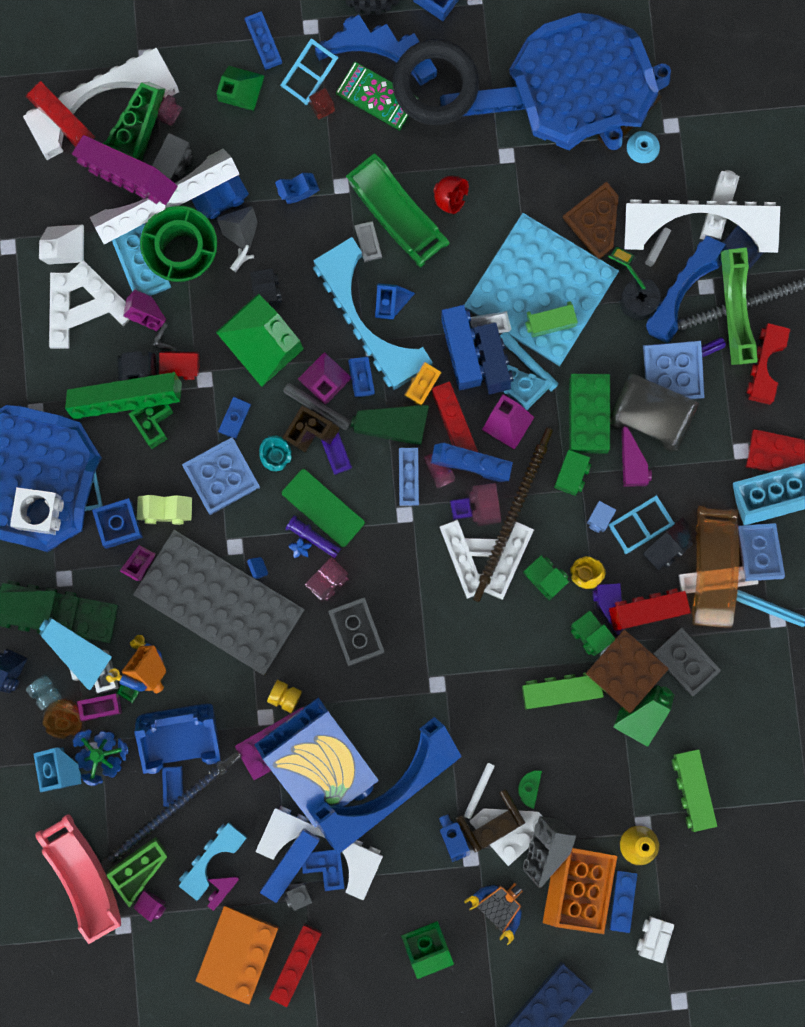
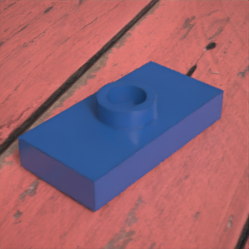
[218,397,251,440]

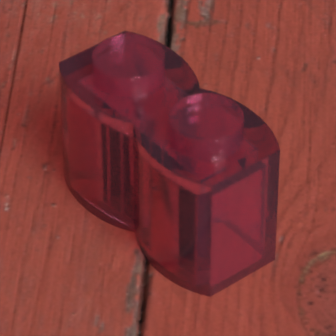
[305,557,348,601]

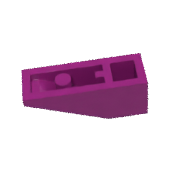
[621,427,652,487]

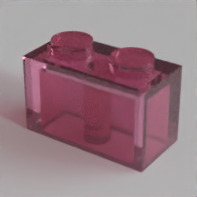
[469,483,501,526]

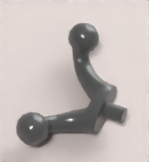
[153,323,178,352]

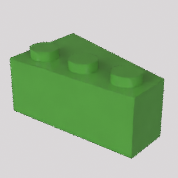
[106,837,167,907]

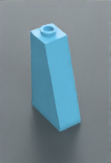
[39,617,112,690]

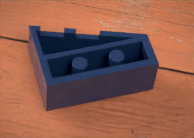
[474,322,514,395]
[0,649,28,693]

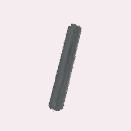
[283,383,351,430]

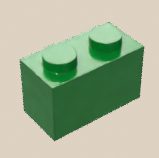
[554,450,592,496]

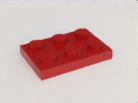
[746,429,805,472]

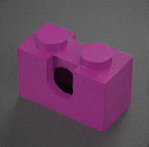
[77,694,122,721]

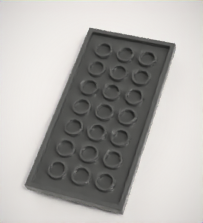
[133,530,305,676]

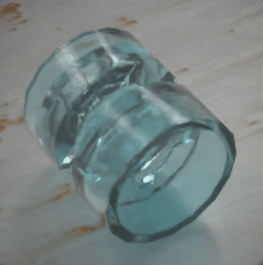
[26,675,62,712]

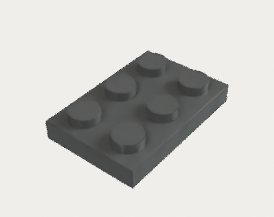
[653,628,721,697]

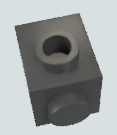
[285,883,313,911]

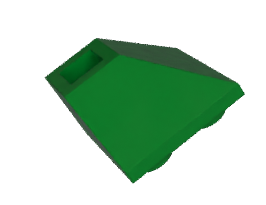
[216,66,265,111]

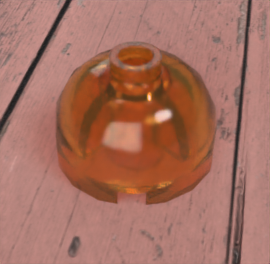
[43,699,83,739]

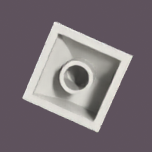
[39,224,84,264]

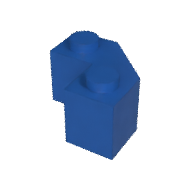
[192,175,249,219]

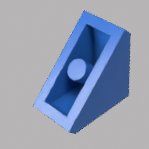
[375,283,415,319]

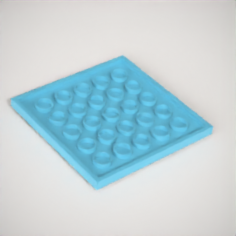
[464,213,619,366]

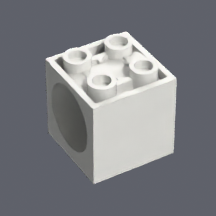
[10,487,64,535]

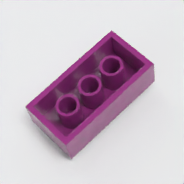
[235,707,304,780]

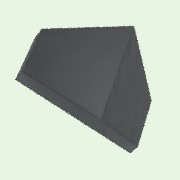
[217,206,258,253]

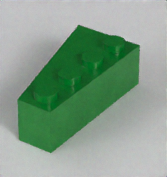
[103,82,166,160]

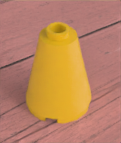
[620,826,659,865]

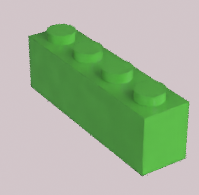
[522,672,603,709]
[672,749,717,832]

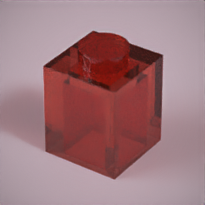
[309,88,335,120]

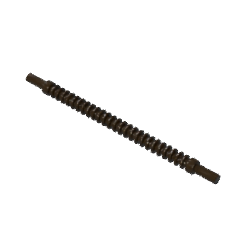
[473,428,553,602]

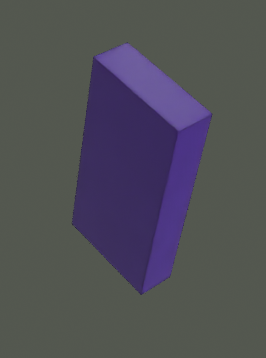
[321,432,352,475]

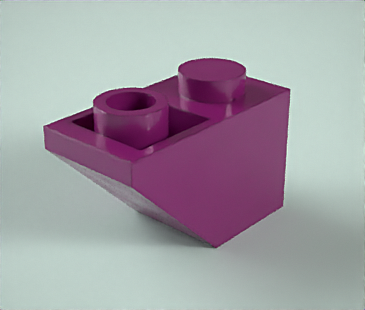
[123,289,166,331]
[133,890,166,922]

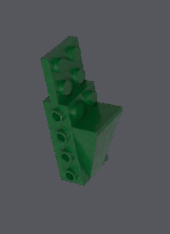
[0,581,118,643]

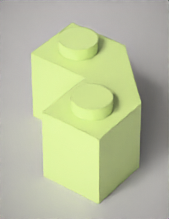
[137,495,192,525]

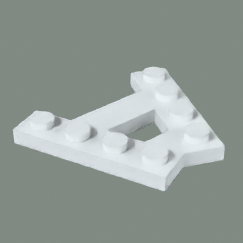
[49,261,130,349]
[439,520,534,600]

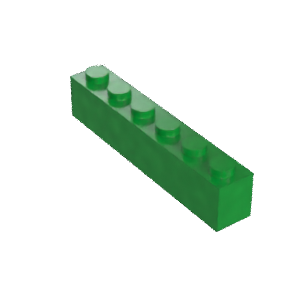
[65,372,182,419]

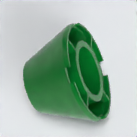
[140,206,217,282]

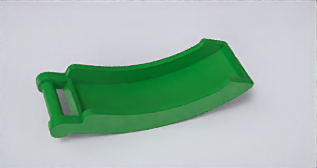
[346,153,450,268]

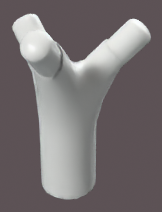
[230,245,254,272]

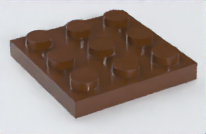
[585,629,669,713]

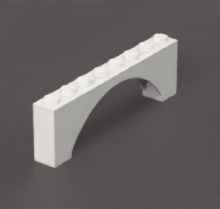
[23,48,179,160]
[90,149,239,244]
[625,200,780,253]

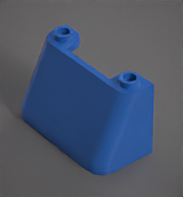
[134,704,221,774]

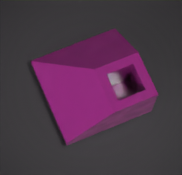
[298,352,351,405]
[482,394,534,450]

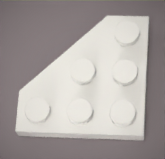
[469,808,542,866]

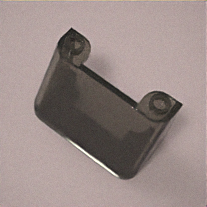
[610,374,699,452]

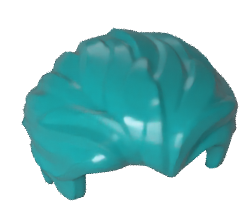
[259,435,292,471]

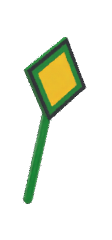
[608,245,646,289]

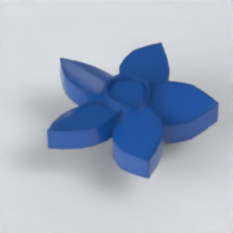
[288,537,312,558]

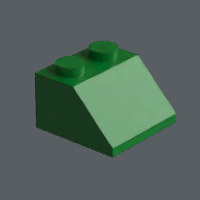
[401,921,454,979]

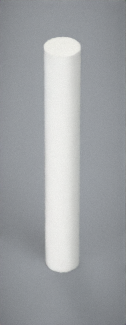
[464,763,495,820]

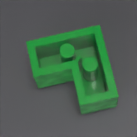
[129,404,173,449]
[523,556,569,601]
[570,611,615,656]

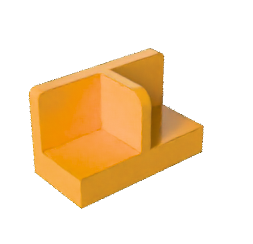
[405,362,441,405]

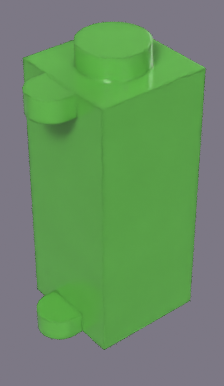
[525,301,578,338]

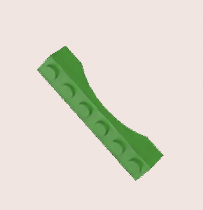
[721,248,758,365]

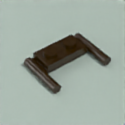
[456,789,526,853]

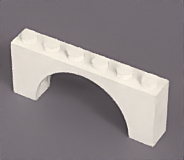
[256,806,383,900]

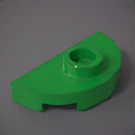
[518,771,542,809]

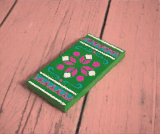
[336,62,419,131]

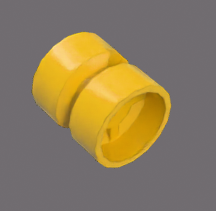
[267,680,302,713]

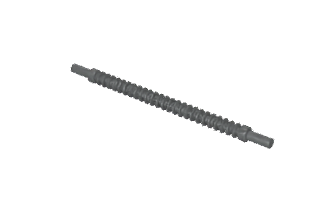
[678,278,805,331]

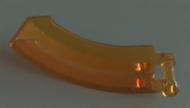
[692,506,739,628]

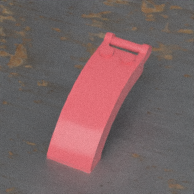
[35,814,121,944]

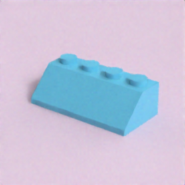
[733,463,805,525]

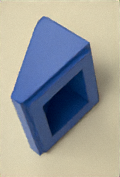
[247,557,268,580]

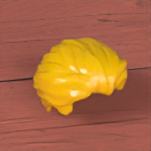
[570,556,606,589]

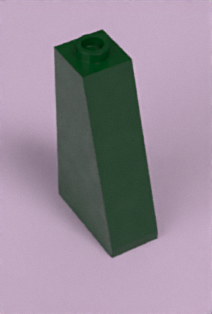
[351,405,429,446]

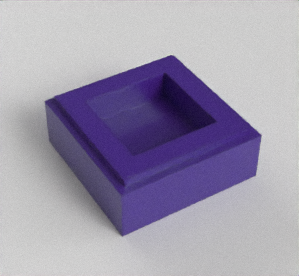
[450,498,472,520]

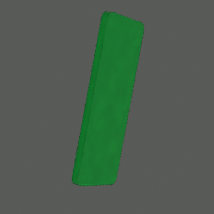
[282,469,365,547]

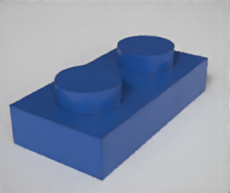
[348,357,375,397]

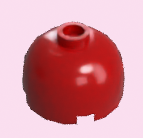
[434,175,469,214]

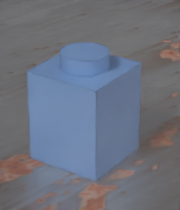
[587,501,616,533]

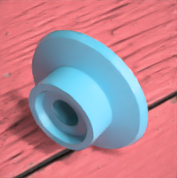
[627,131,660,163]

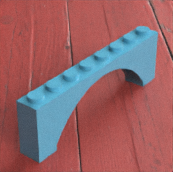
[313,237,433,390]

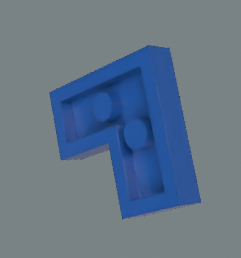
[302,850,345,891]

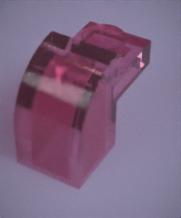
[156,95,183,125]
[424,453,455,488]

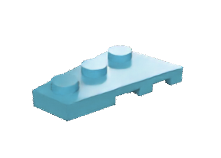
[503,365,552,410]

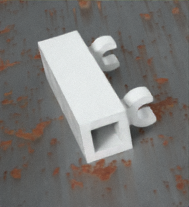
[700,170,740,241]

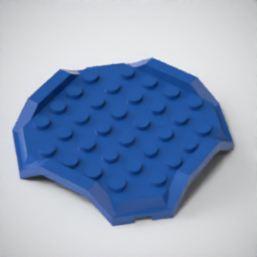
[509,13,658,150]
[0,405,102,552]

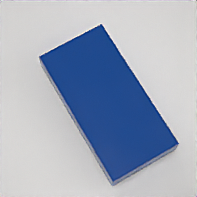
[162,766,184,807]

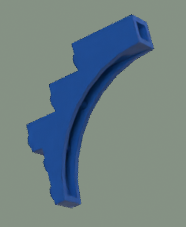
[315,15,437,85]

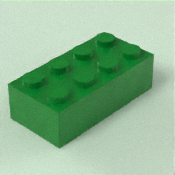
[569,374,610,454]

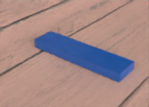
[260,828,320,903]

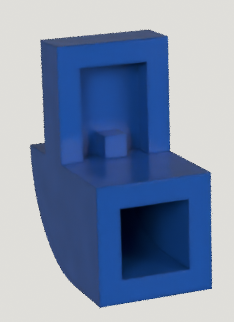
[275,173,320,204]

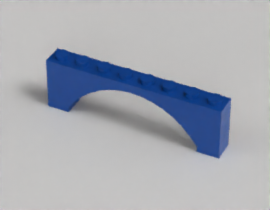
[310,717,462,854]

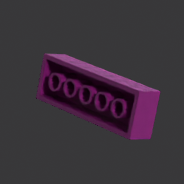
[72,135,178,206]

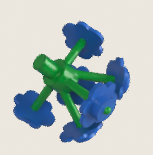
[73,729,129,786]

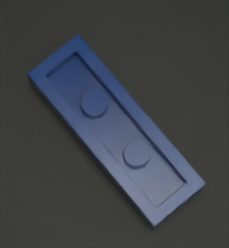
[244,11,282,70]
[609,871,637,933]

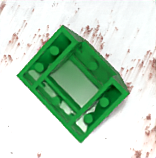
[216,294,304,387]

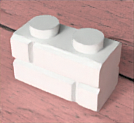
[637,916,674,963]

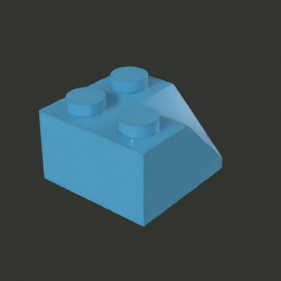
[34,747,81,792]

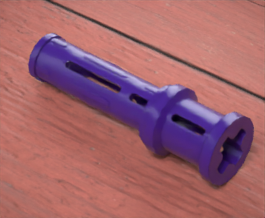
[285,515,341,559]

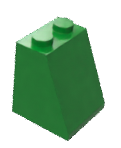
[614,685,675,747]

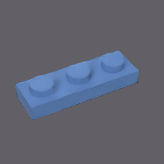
[399,448,419,506]

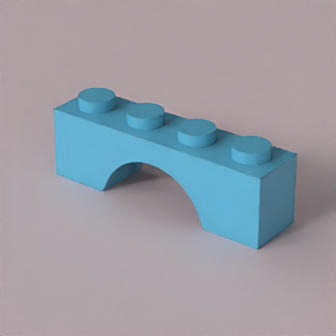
[179,823,248,901]

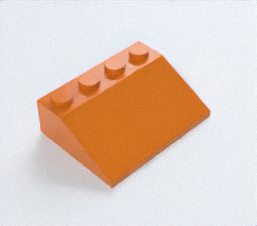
[543,848,617,934]
[196,906,279,1004]

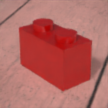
[159,351,199,380]

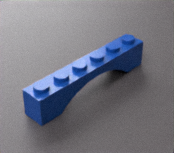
[646,236,728,343]

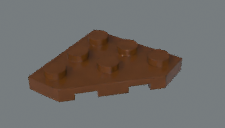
[563,182,619,260]

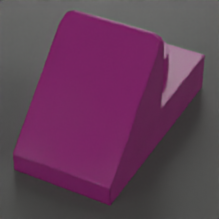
[120,545,156,581]
[208,876,240,911]

